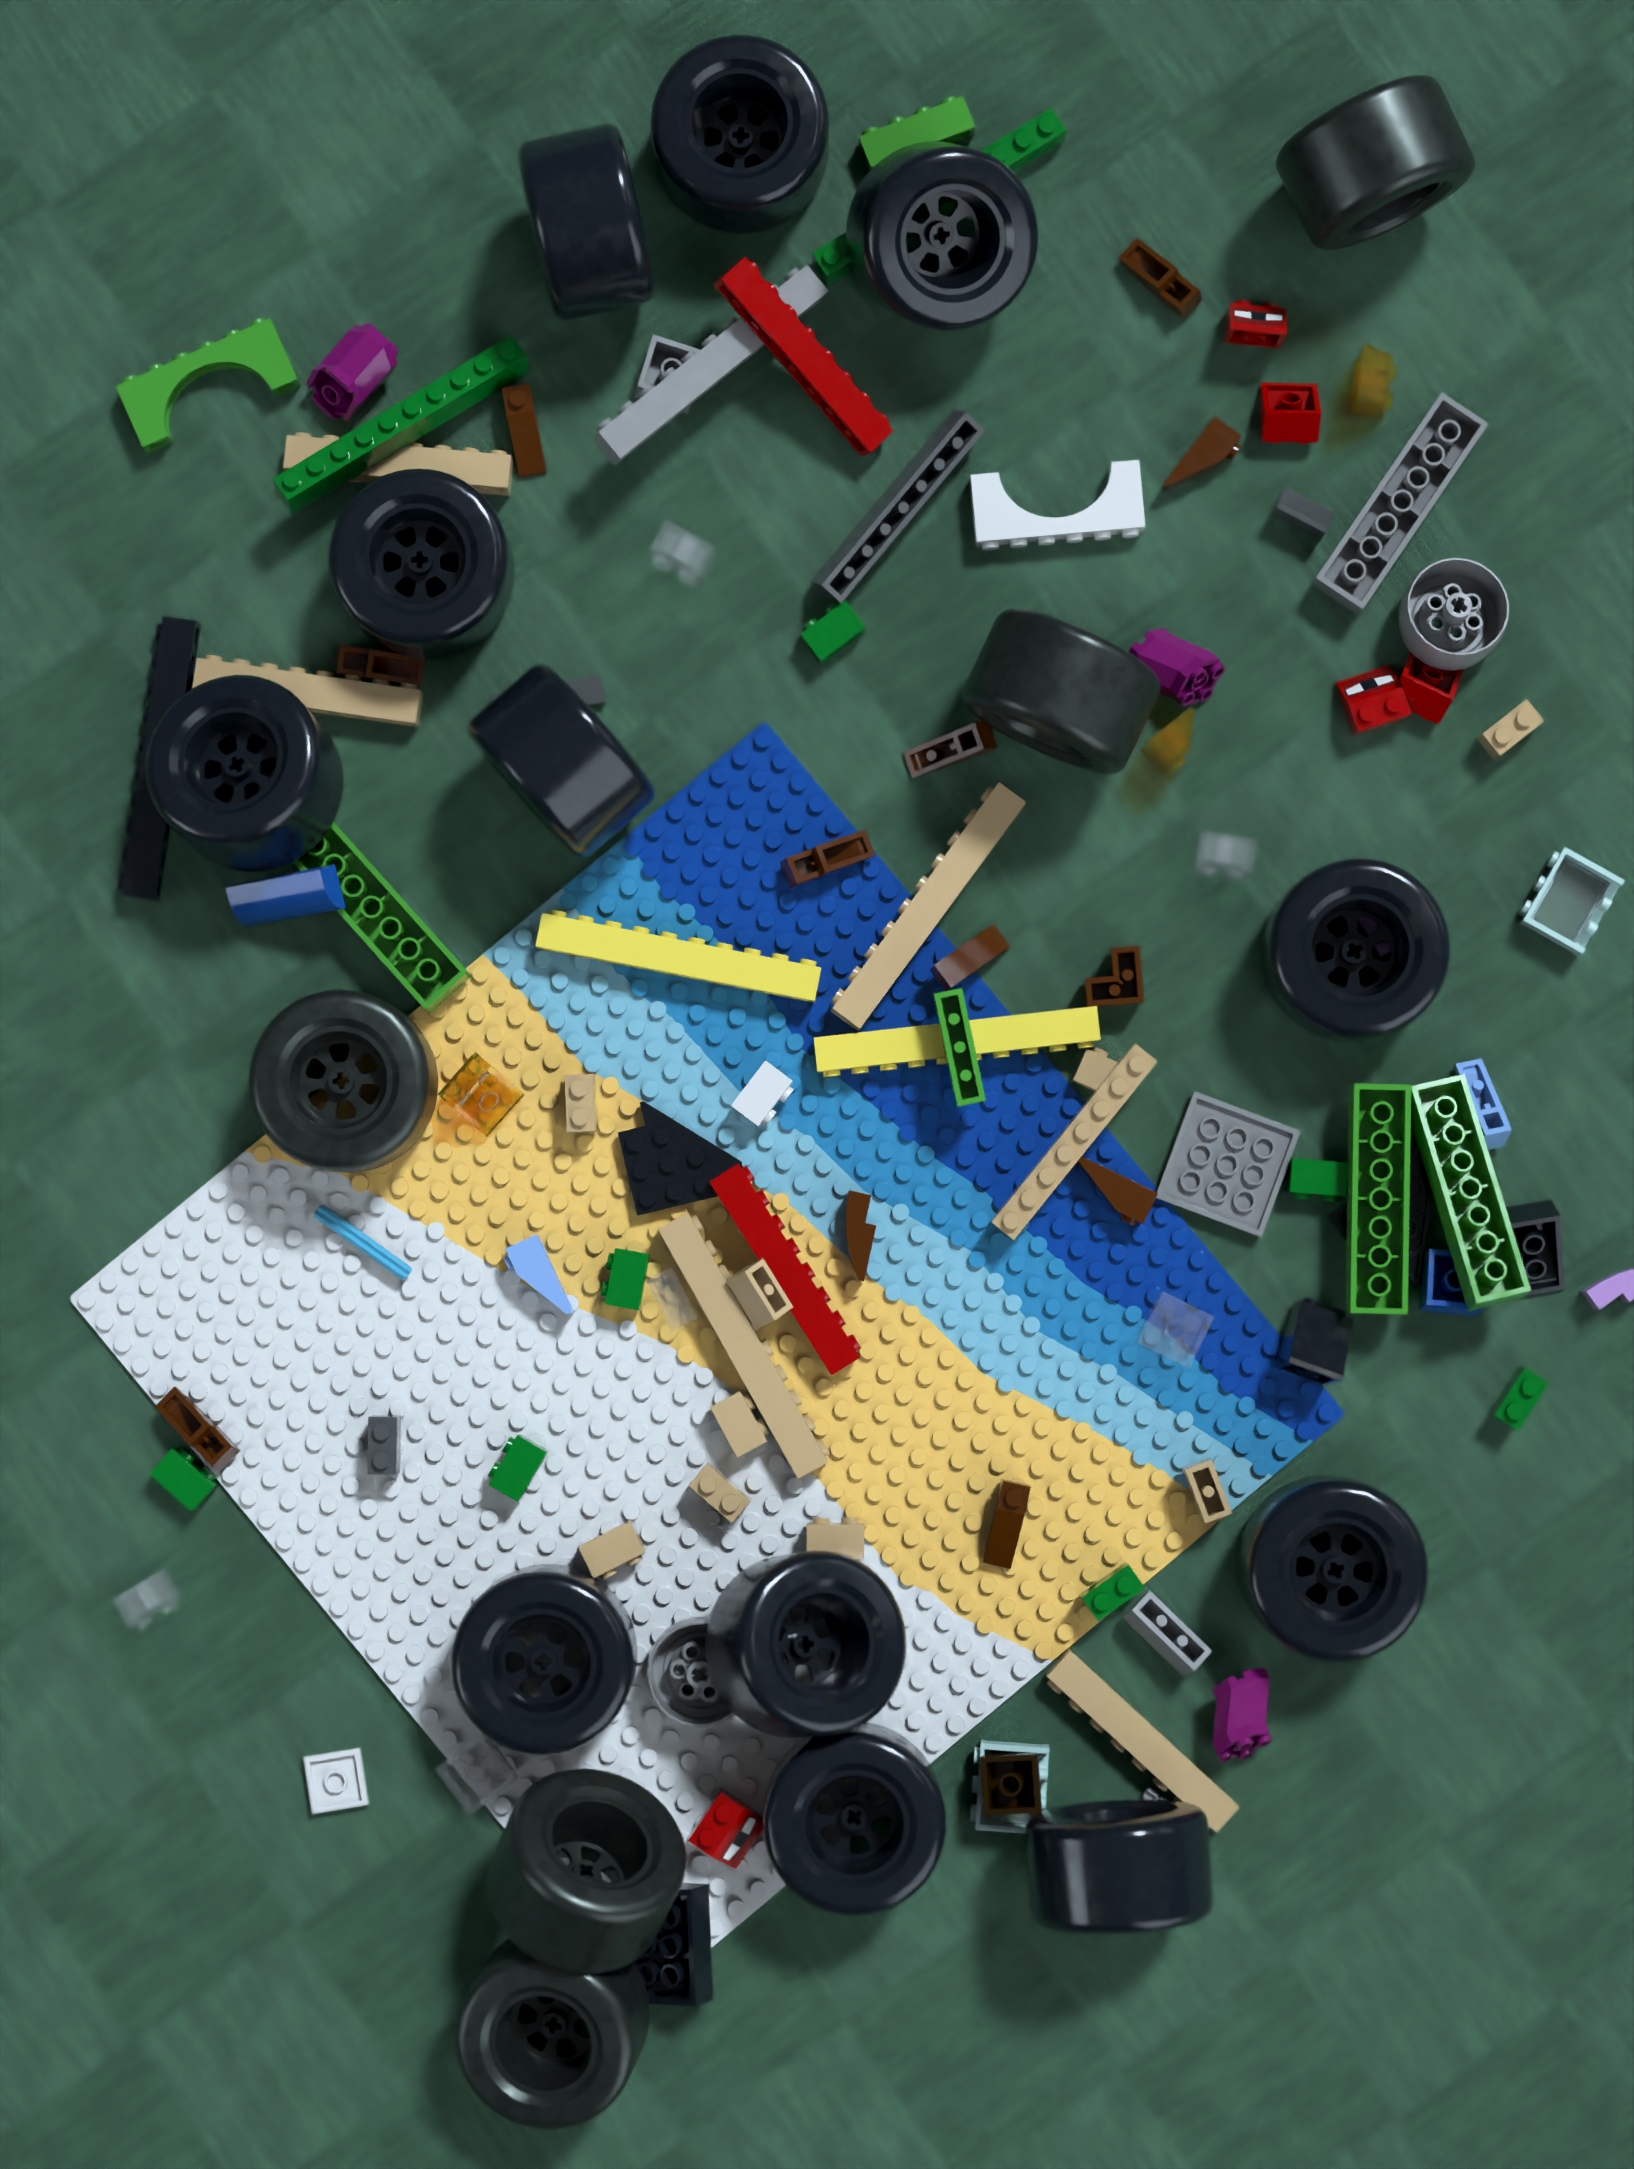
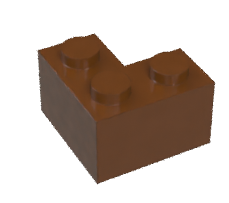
[1083,946,1144,1008]

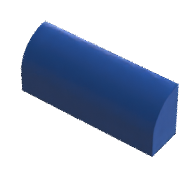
[226,864,346,926]

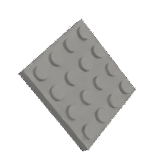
[1156,1091,1301,1237]

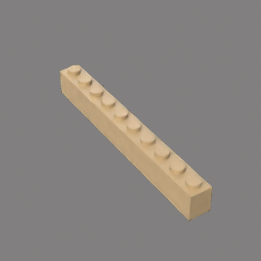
[831,782,1026,1031]
[658,1212,830,1479]

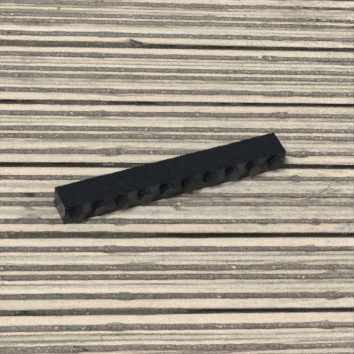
[118,616,201,902]

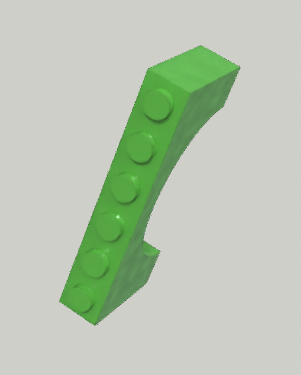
[116,318,301,453]

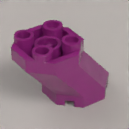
[306,323,398,420]
[1128,628,1225,706]
[1212,1668,1272,1763]

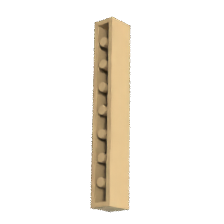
[283,432,513,496]
[192,655,424,728]
[991,1043,1158,1240]
[1045,1648,1240,1833]

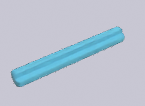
[314,1205,412,1280]

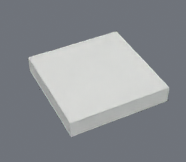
[303,1747,370,1814]

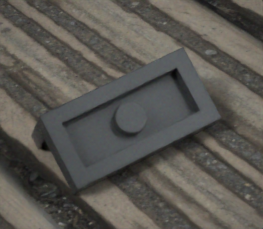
[1271,487,1335,540]

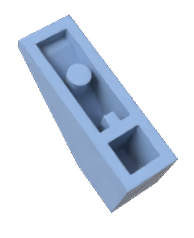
[1454,1058,1512,1150]
[503,1234,574,1314]

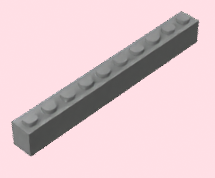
[593,265,829,466]

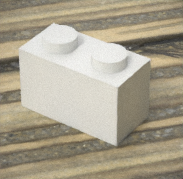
[731,1060,794,1127]

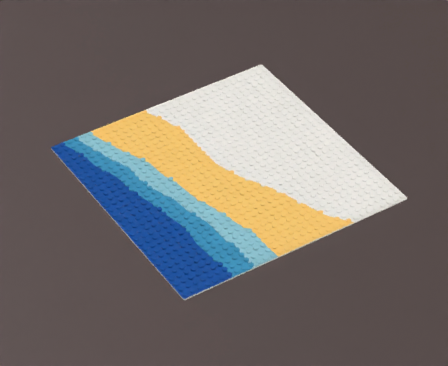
[70,723,1344,1948]

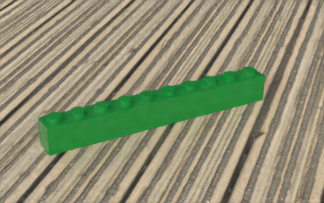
[812,107,1066,285]
[273,335,529,515]

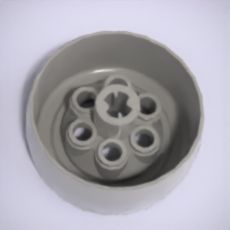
[1398,558,1509,671]
[646,1617,735,1727]

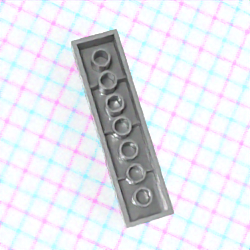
[1312,392,1489,615]

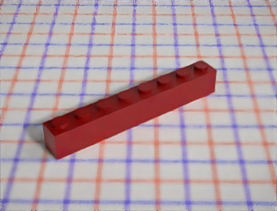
[713,257,894,457]
[709,1163,861,1376]

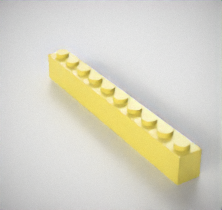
[535,910,821,1003]
[814,1006,1101,1077]

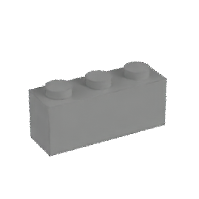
[1122,1591,1212,1677]

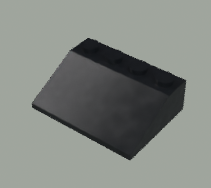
[633,1883,713,2007]

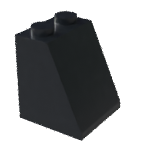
[1274,1298,1354,1386]

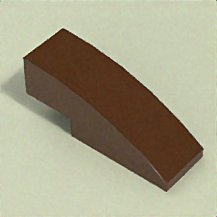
[1118,238,1202,320]
[335,645,425,687]
[780,830,875,889]
[930,924,1011,991]
[846,1190,876,1281]
[155,1386,241,1471]

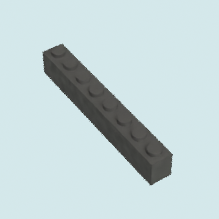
[810,409,985,603]

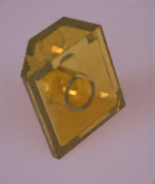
[1349,344,1397,418]
[1141,707,1195,776]
[438,1052,524,1137]

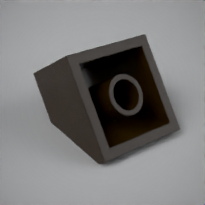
[980,1753,1042,1816]

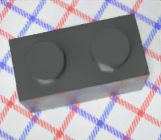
[368,1415,401,1475]

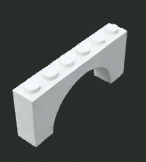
[969,460,1146,551]

